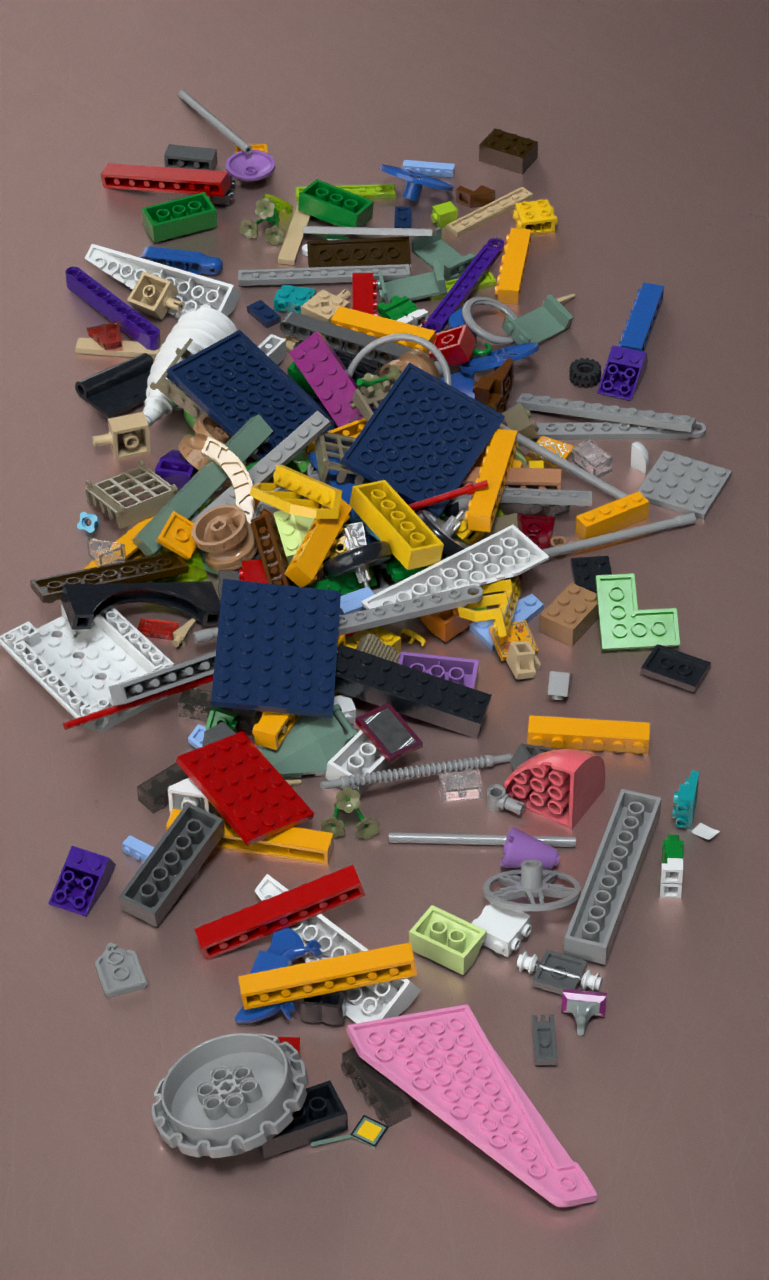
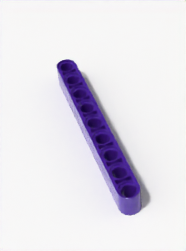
[65,267,161,350]

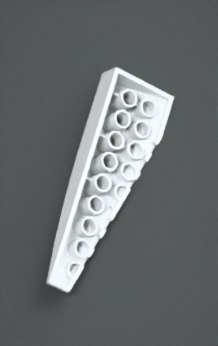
[85,244,241,320]
[361,525,549,609]
[254,874,421,1023]

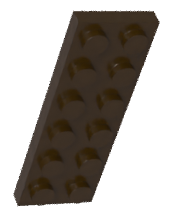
[307,237,411,268]

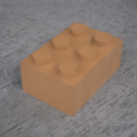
[539,583,599,647]

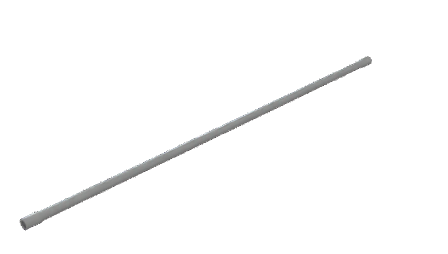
[193,513,696,643]

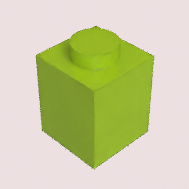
[431,201,458,228]

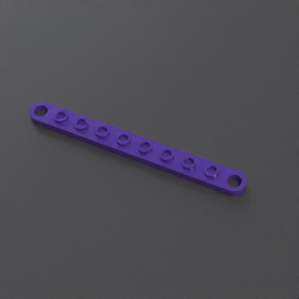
[423,237,504,333]

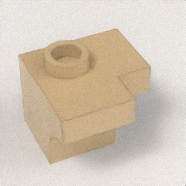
[506,641,541,680]

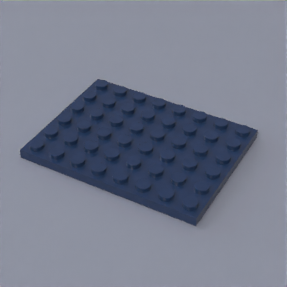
[166,330,338,461]
[340,363,505,519]
[211,579,341,718]

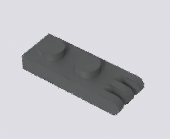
[532,1015,558,1065]

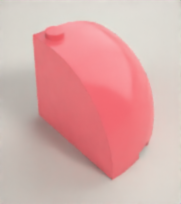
[503,749,605,830]

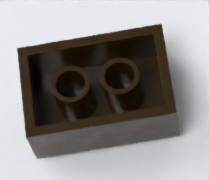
[479,128,538,175]

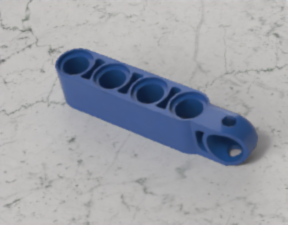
[140,246,223,275]

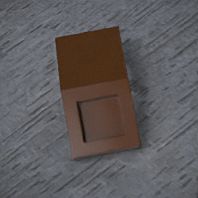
[456,185,495,208]

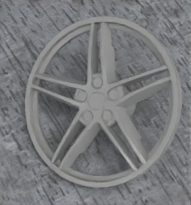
[483,860,581,911]

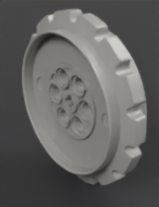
[152,1033,309,1158]

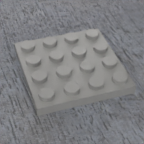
[637,450,732,520]

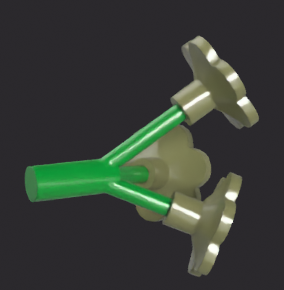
[357,364,401,410]

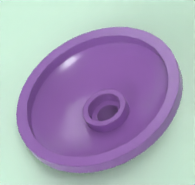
[226,150,275,182]

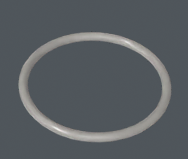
[347,333,452,386]

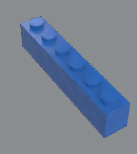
[618,283,664,352]

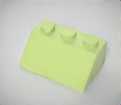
[273,510,327,564]
[409,905,487,975]

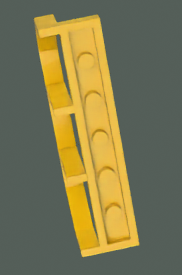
[250,465,342,519]
[458,575,522,637]

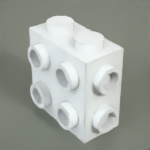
[472,903,532,957]

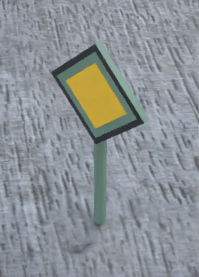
[310,1115,389,1148]

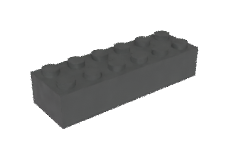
[119,802,225,927]

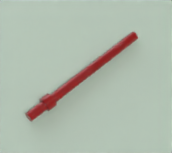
[408,480,489,511]

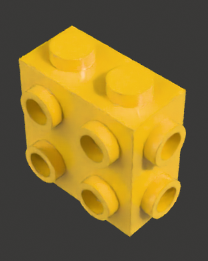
[512,199,558,235]

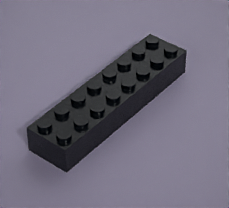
[334,644,492,739]

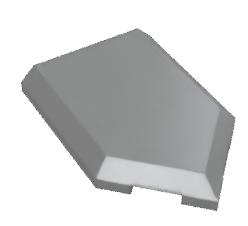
[94,942,148,998]

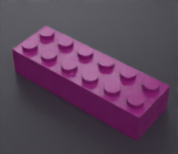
[289,331,375,427]

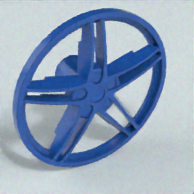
[379,164,454,202]
[459,343,540,373]

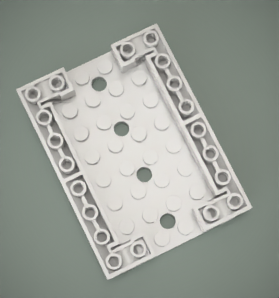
[0,604,174,732]

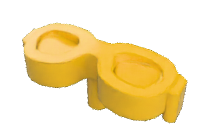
[399,629,426,647]

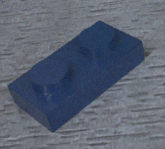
[394,206,412,228]
[247,300,281,328]

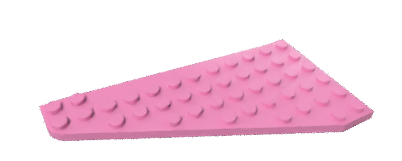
[346,1004,598,1207]

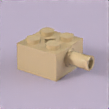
[127,271,185,320]
[301,289,351,323]
[92,412,151,460]

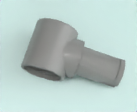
[487,784,526,816]

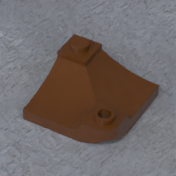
[473,358,514,414]

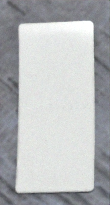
[691,823,720,840]

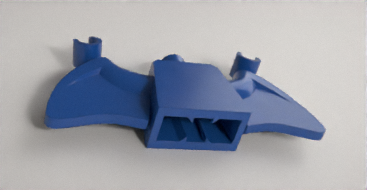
[235,928,322,1024]

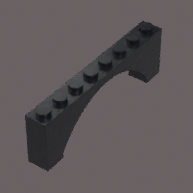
[61,581,221,630]

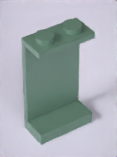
[412,227,476,281]
[377,259,447,305]
[502,294,574,345]

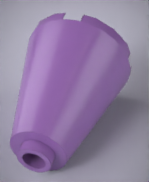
[500,826,560,870]

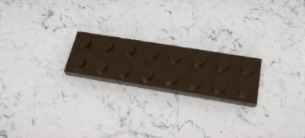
[30,551,189,603]

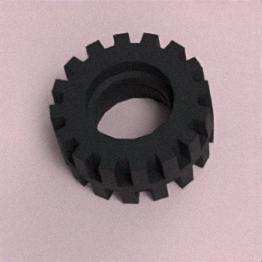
[569,358,601,389]

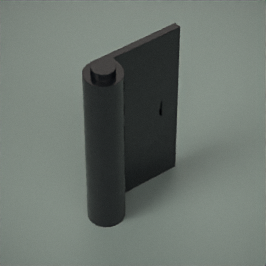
[75,353,153,418]

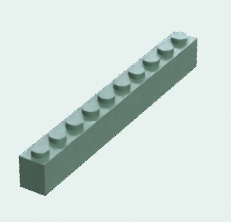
[132,414,273,556]

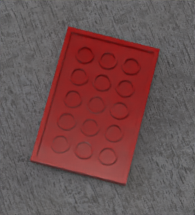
[176,731,315,846]

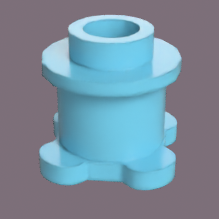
[77,512,99,533]

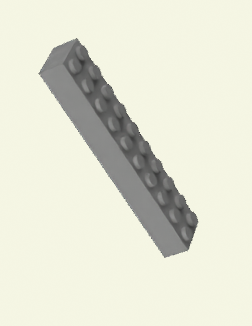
[564,789,662,965]

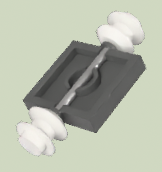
[517,950,603,995]

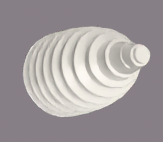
[142,307,237,426]

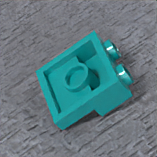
[274,285,316,314]
[672,770,699,829]

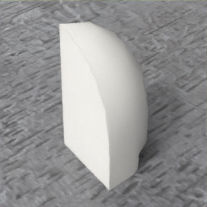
[631,442,649,474]

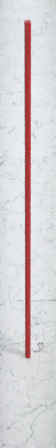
[63,574,522,730]

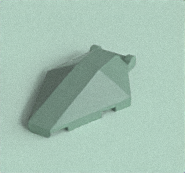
[257,704,358,779]

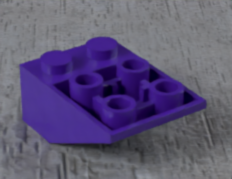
[597,345,648,401]
[155,450,199,490]
[48,846,116,917]

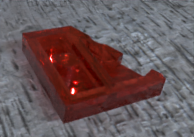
[86,321,123,350]

